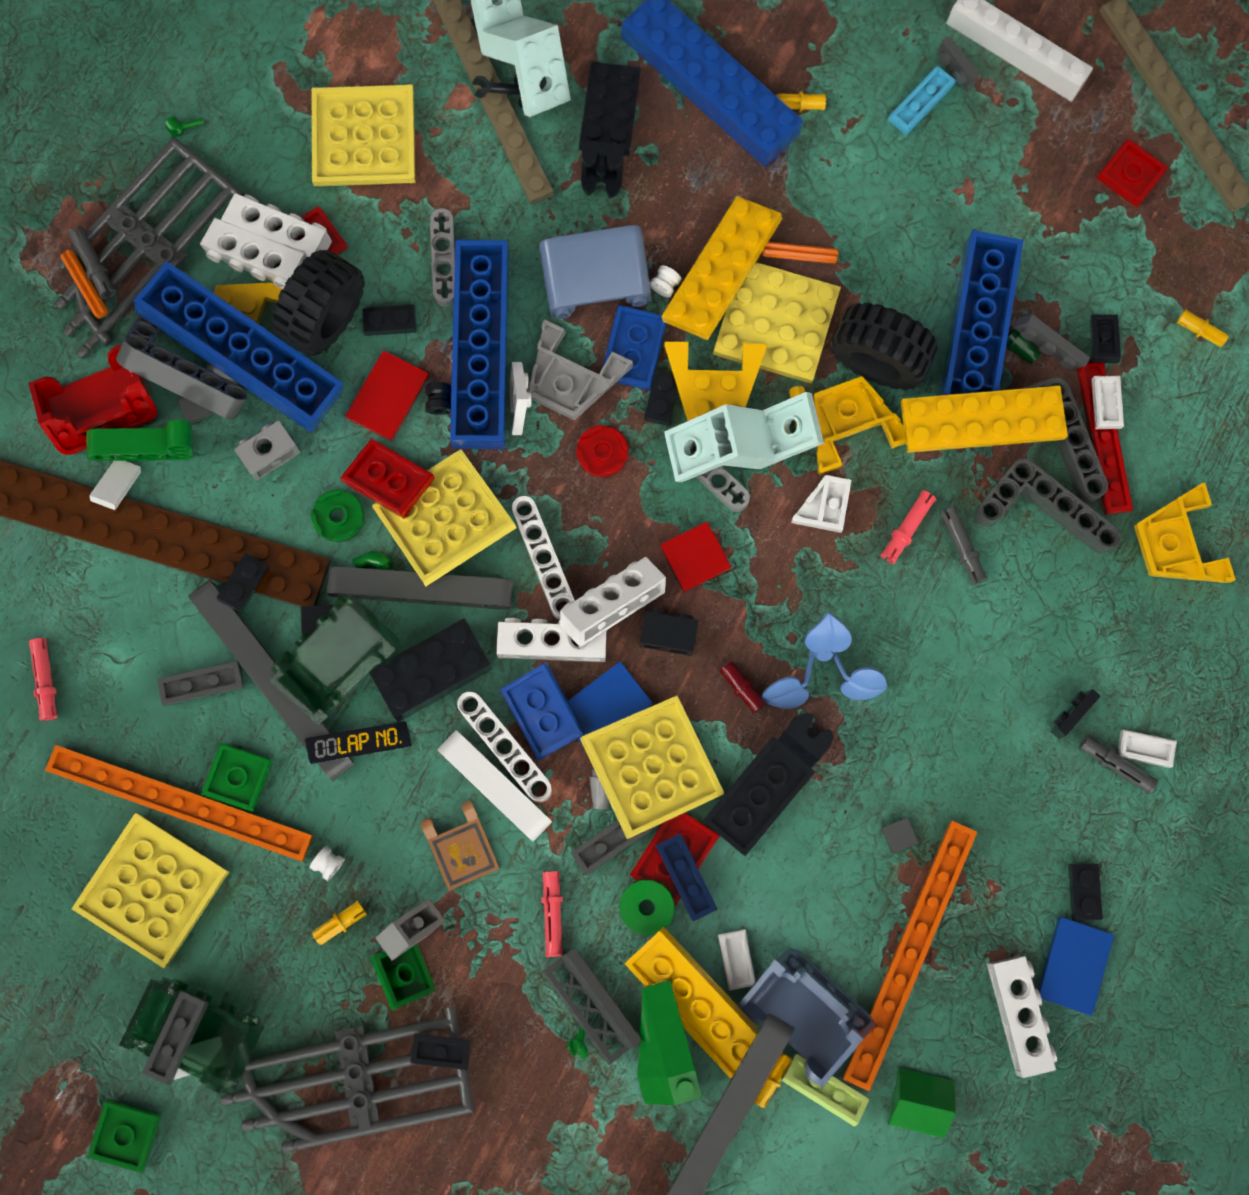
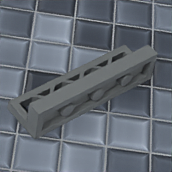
[542,948,642,1065]

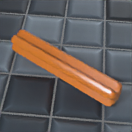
[762,241,838,264]
[61,249,109,319]

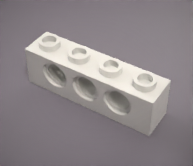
[221,193,332,257]
[200,218,306,289]
[560,557,666,647]
[497,618,606,662]
[987,956,1057,1078]

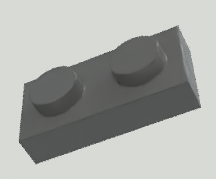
[937,36,980,92]

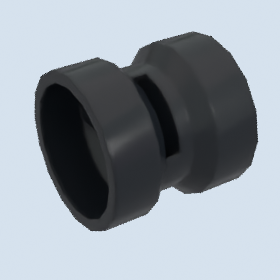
[425,382,451,415]

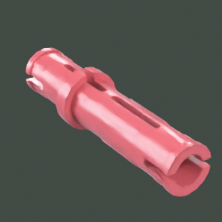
[881,490,936,564]
[29,638,58,721]
[541,871,563,957]

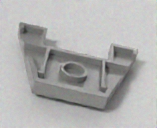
[528,319,633,420]

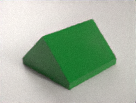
[370,944,437,1011]
[888,1067,956,1138]

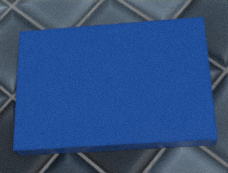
[602,305,667,391]
[569,662,653,747]
[500,663,586,760]
[1038,917,1114,1016]

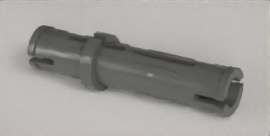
[68,226,116,299]
[940,506,988,585]
[1078,735,1158,794]

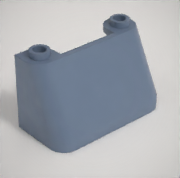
[539,225,652,319]
[738,948,875,1087]

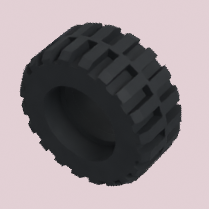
[272,250,365,356]
[830,302,938,390]

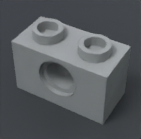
[234,420,301,482]
[376,899,445,960]

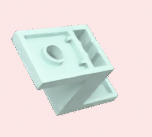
[471,0,571,117]
[664,392,824,482]

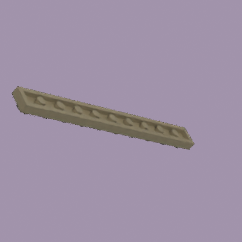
[432,0,553,205]
[1099,0,1249,213]

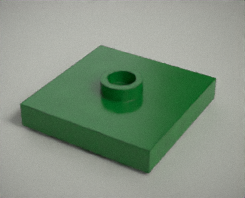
[201,743,274,812]
[87,1099,162,1173]

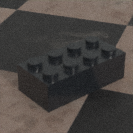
[368,618,493,722]

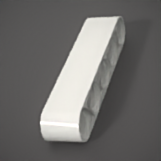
[512,496,575,620]
[458,692,552,803]
[437,730,552,842]

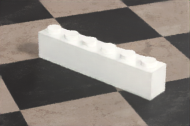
[946,0,1093,102]

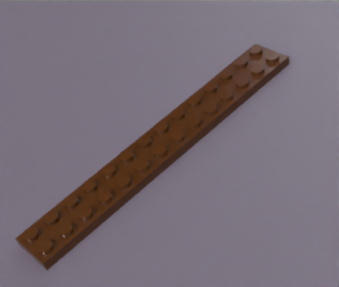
[0,461,331,607]

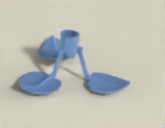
[761,612,888,709]

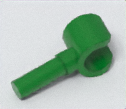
[165,117,204,137]
[567,1018,589,1059]

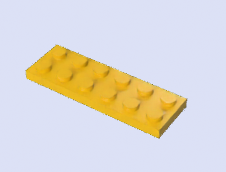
[661,196,782,340]
[901,386,1068,453]
[624,926,759,1079]

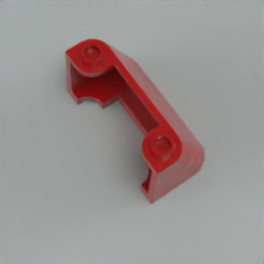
[28,344,157,455]

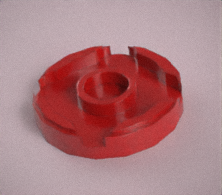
[576,425,628,478]

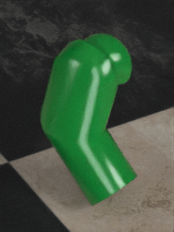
[352,551,392,570]

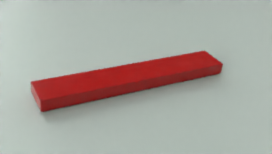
[1076,362,1133,515]

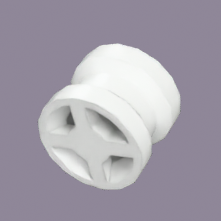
[650,265,682,298]
[310,846,345,881]

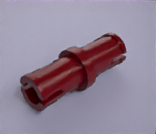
[719,661,766,714]

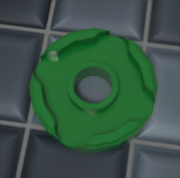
[311,489,365,543]
[620,878,675,935]

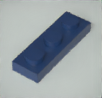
[656,833,718,922]

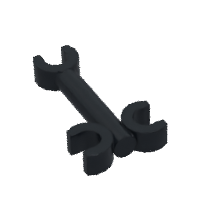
[472,74,523,108]

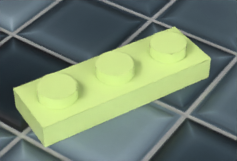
[781,1053,870,1127]

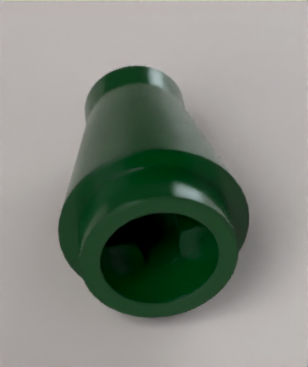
[1006,328,1042,364]

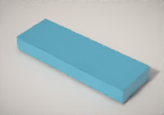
[888,65,956,136]

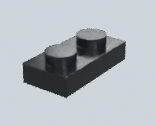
[362,304,417,336]
[1090,314,1121,363]
[644,369,678,426]
[216,553,270,613]
[1051,689,1101,739]
[1068,864,1103,920]
[410,1033,472,1070]

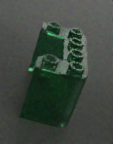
[269,594,400,725]
[119,977,265,1093]

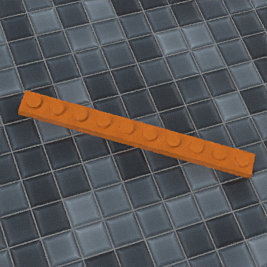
[45,745,313,862]
[842,821,977,1091]

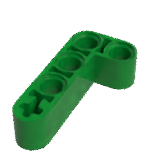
[86,420,194,461]

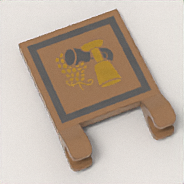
[420,801,500,891]

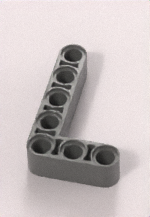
[116,315,248,419]
[1021,378,1108,503]
[974,459,1121,554]

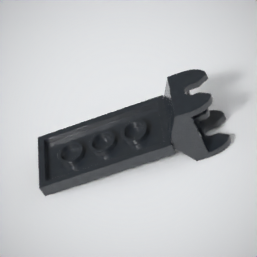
[579,62,641,198]
[703,713,833,856]

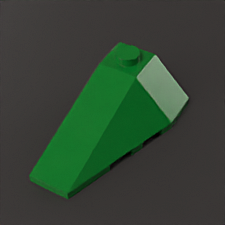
[637,979,702,1105]

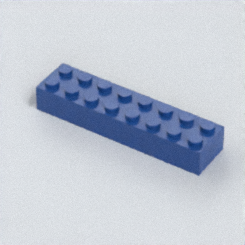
[622,0,803,168]
[940,230,1024,396]
[450,240,509,450]
[134,261,344,433]

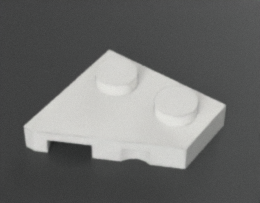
[509,362,531,435]
[791,475,851,533]

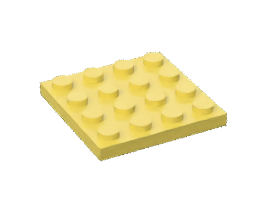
[312,85,416,186]
[713,262,841,384]
[372,449,516,586]
[580,696,725,839]
[71,813,230,968]

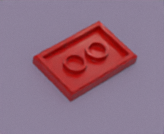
[345,350,430,442]
[340,438,435,519]
[629,813,720,906]

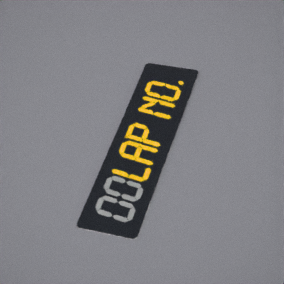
[305,721,412,764]

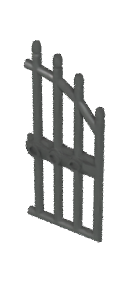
[54,136,244,359]
[208,1006,475,1152]

